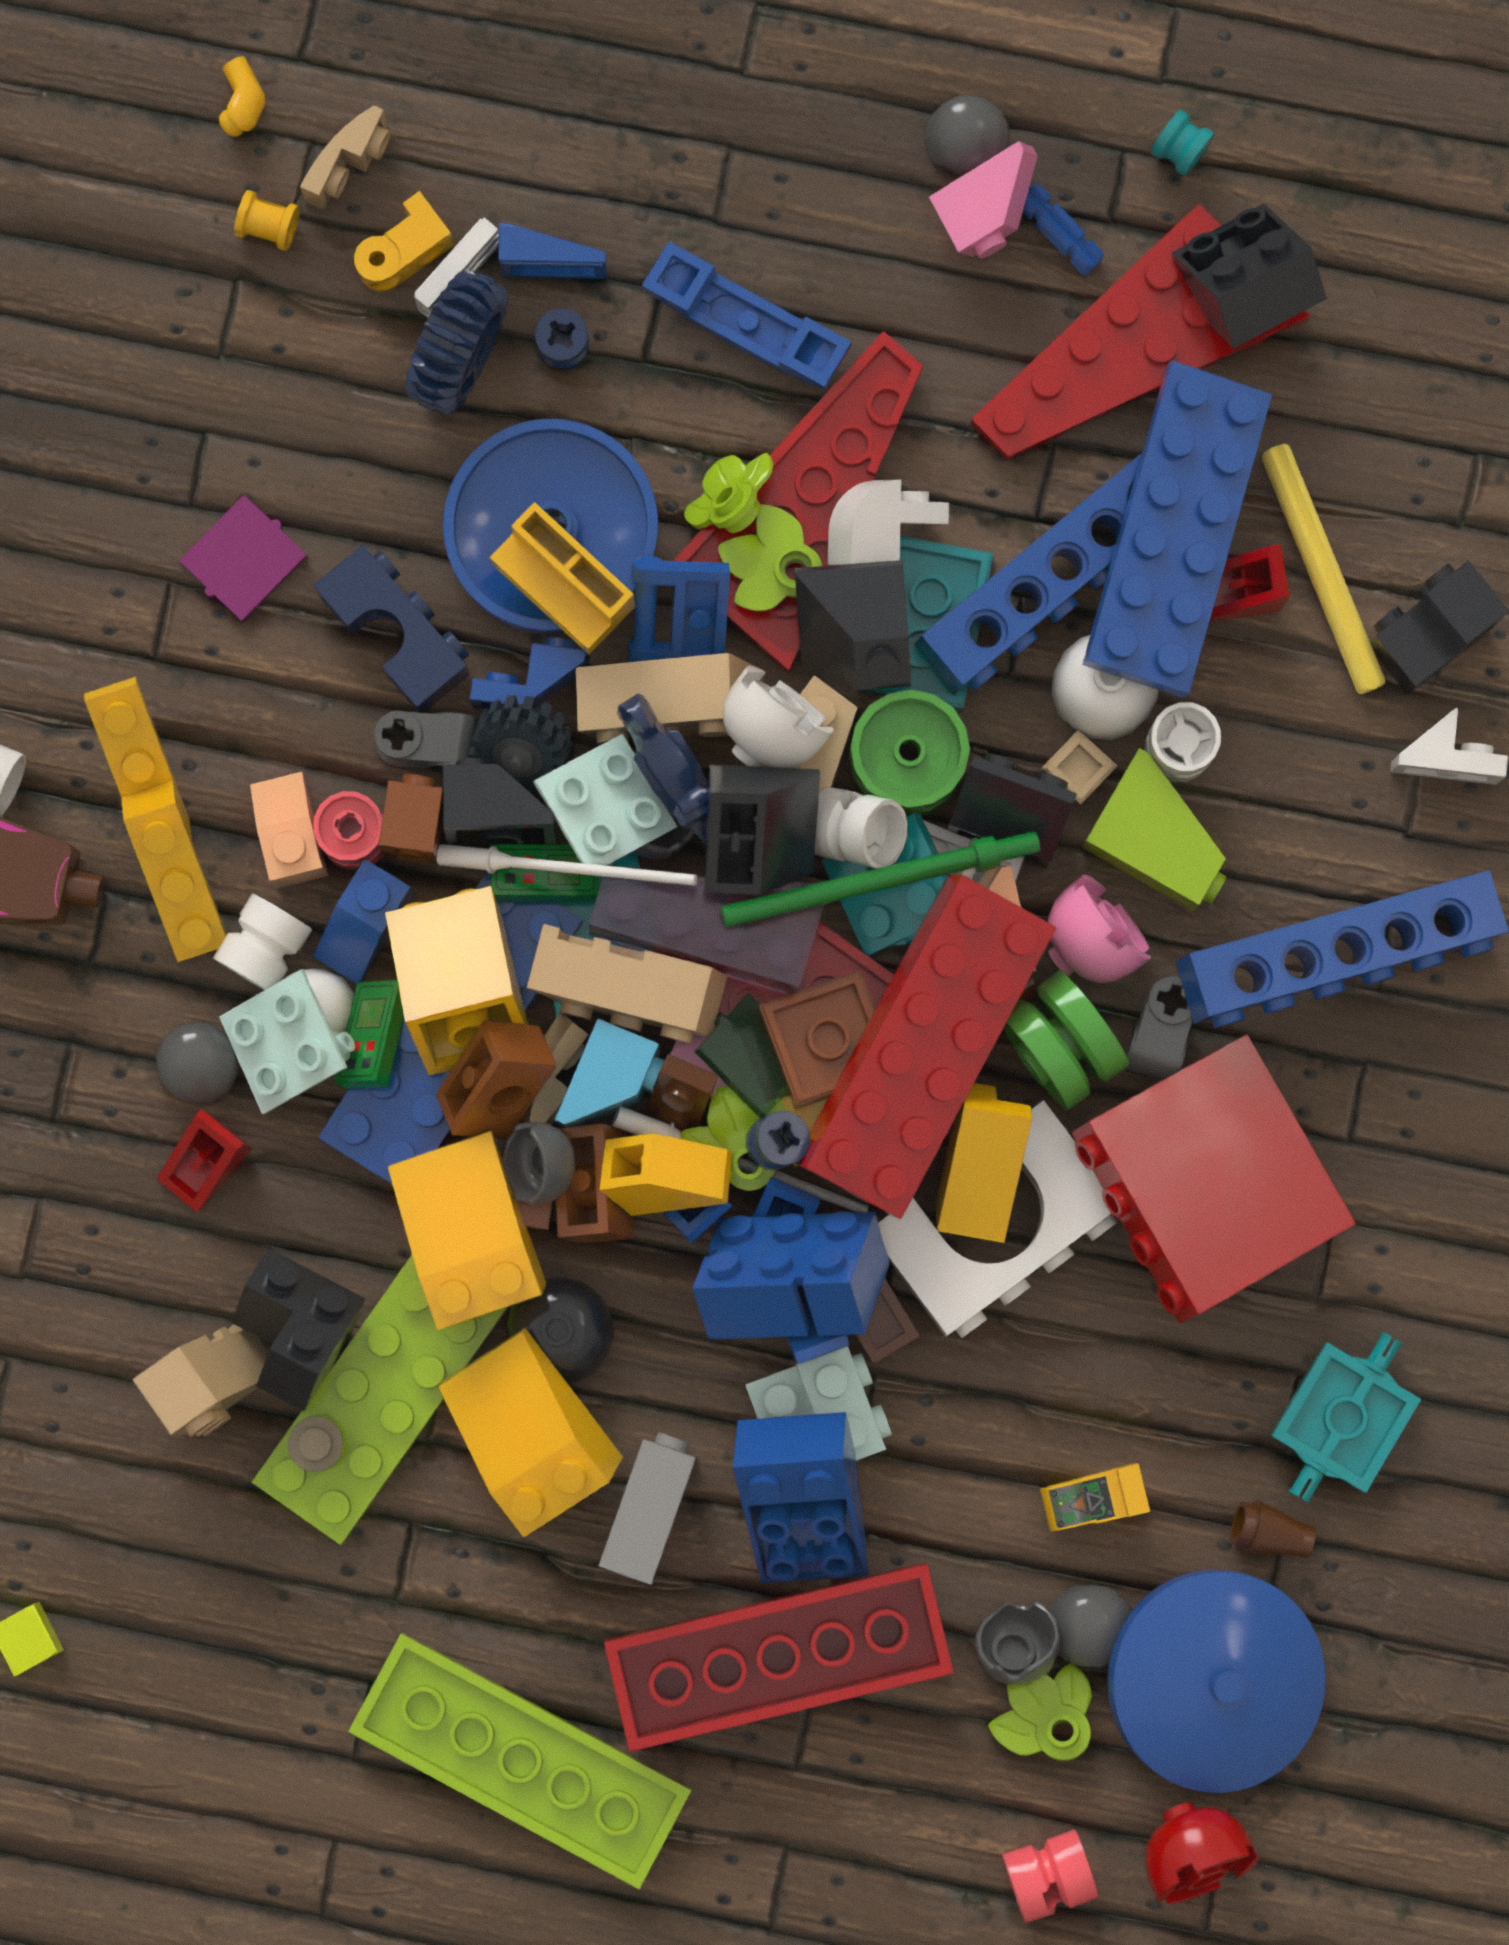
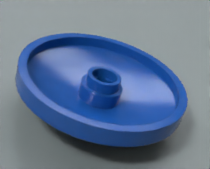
[443,419,658,634]
[1107,1569,1326,1793]

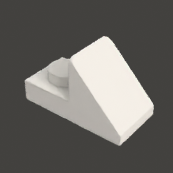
[1390,708,1508,785]

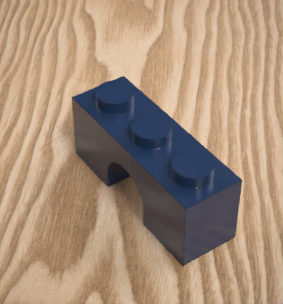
[313,544,470,713]

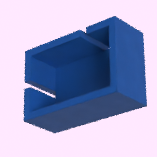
[692,1211,890,1339]

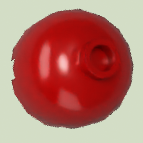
[1144,1802,1260,1905]

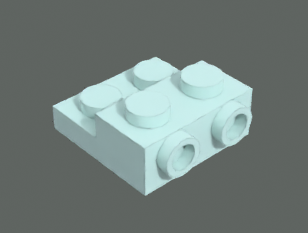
[745,1346,892,1460]

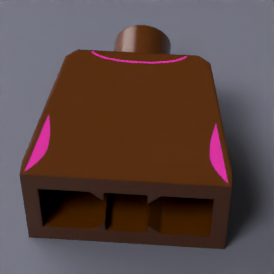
[0,817,105,925]

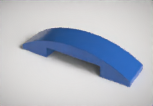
[642,241,852,389]

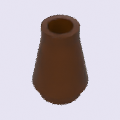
[1230,1500,1316,1559]

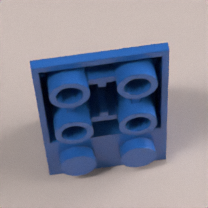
[733,1412,869,1583]

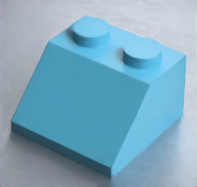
[555,1019,665,1128]

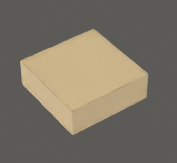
[1040,729,1117,807]

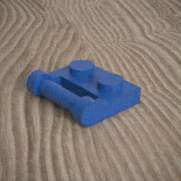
[627,556,730,662]

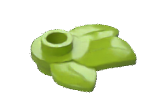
[684,453,773,533]
[718,504,822,612]
[681,1086,787,1191]
[988,1663,1092,1761]

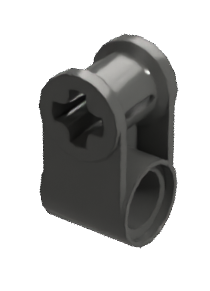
[374,711,479,773]
[1124,976,1193,1081]

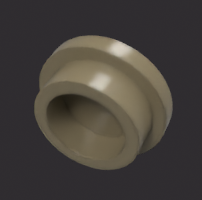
[288,1416,344,1472]

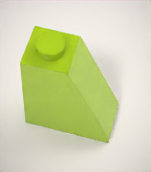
[1082,748,1227,911]

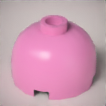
[1048,874,1151,984]

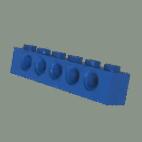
[914,453,1142,693]
[1175,870,1509,1028]

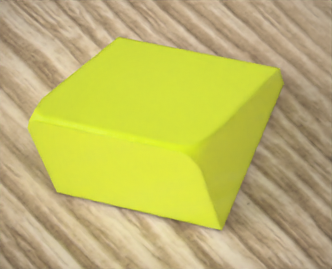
[0,1602,64,1677]

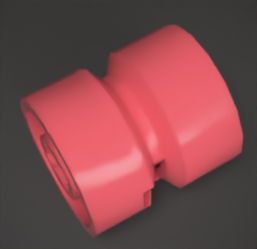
[313,791,384,870]
[1002,1829,1099,1924]

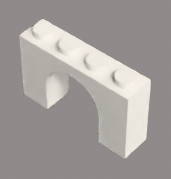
[878,1100,1118,1338]

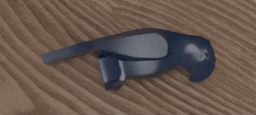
[617,693,709,845]

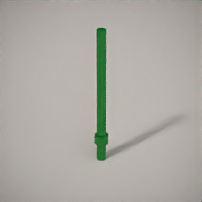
[720,831,1040,928]

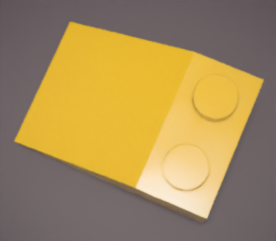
[388,1130,547,1330]
[438,1328,623,1538]

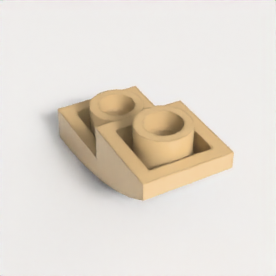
[300,106,391,210]
[522,1013,589,1125]

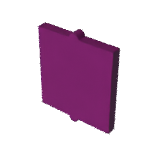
[179,495,308,623]

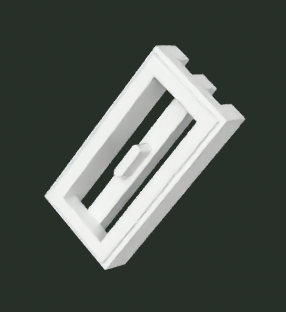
[414,217,499,318]

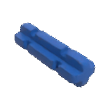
[1023,184,1104,275]

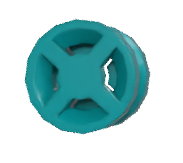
[1150,109,1215,177]

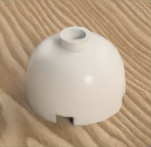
[1052,635,1158,740]
[722,666,834,768]

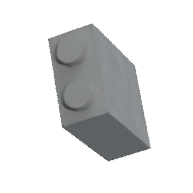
[599,1432,697,1585]

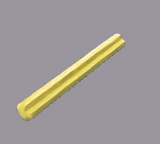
[1262,444,1385,694]

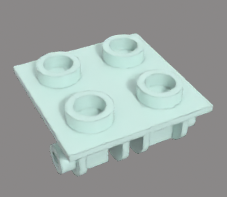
[533,734,677,876]
[219,969,355,1114]

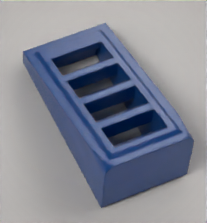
[499,223,607,279]

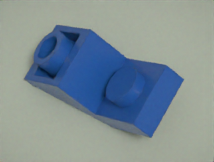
[470,637,588,710]

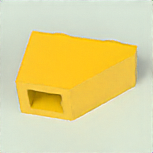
[599,1133,733,1216]

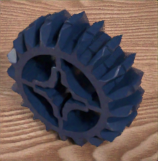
[405,270,508,415]

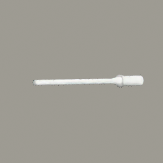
[437,844,698,886]
[612,1106,869,1212]

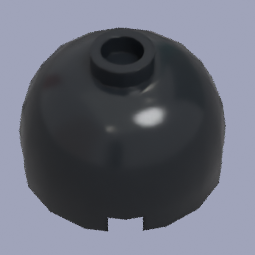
[505,1277,614,1384]

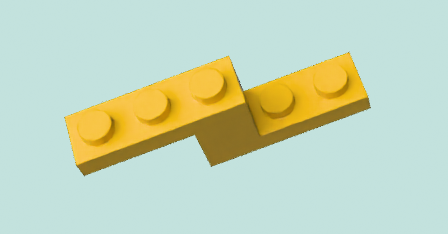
[84,677,227,962]

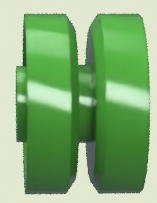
[849,689,970,817]
[1003,970,1130,1111]

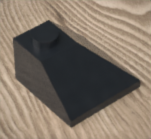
[794,560,912,690]
[443,758,558,849]

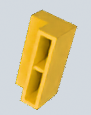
[489,502,635,655]
[935,1083,1032,1243]

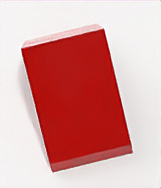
[1209,544,1290,622]
[156,1109,252,1213]

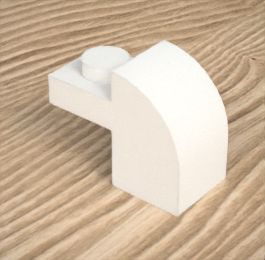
[828,479,949,565]

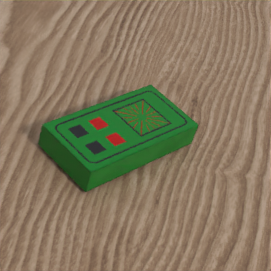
[490,844,600,902]
[333,980,404,1089]

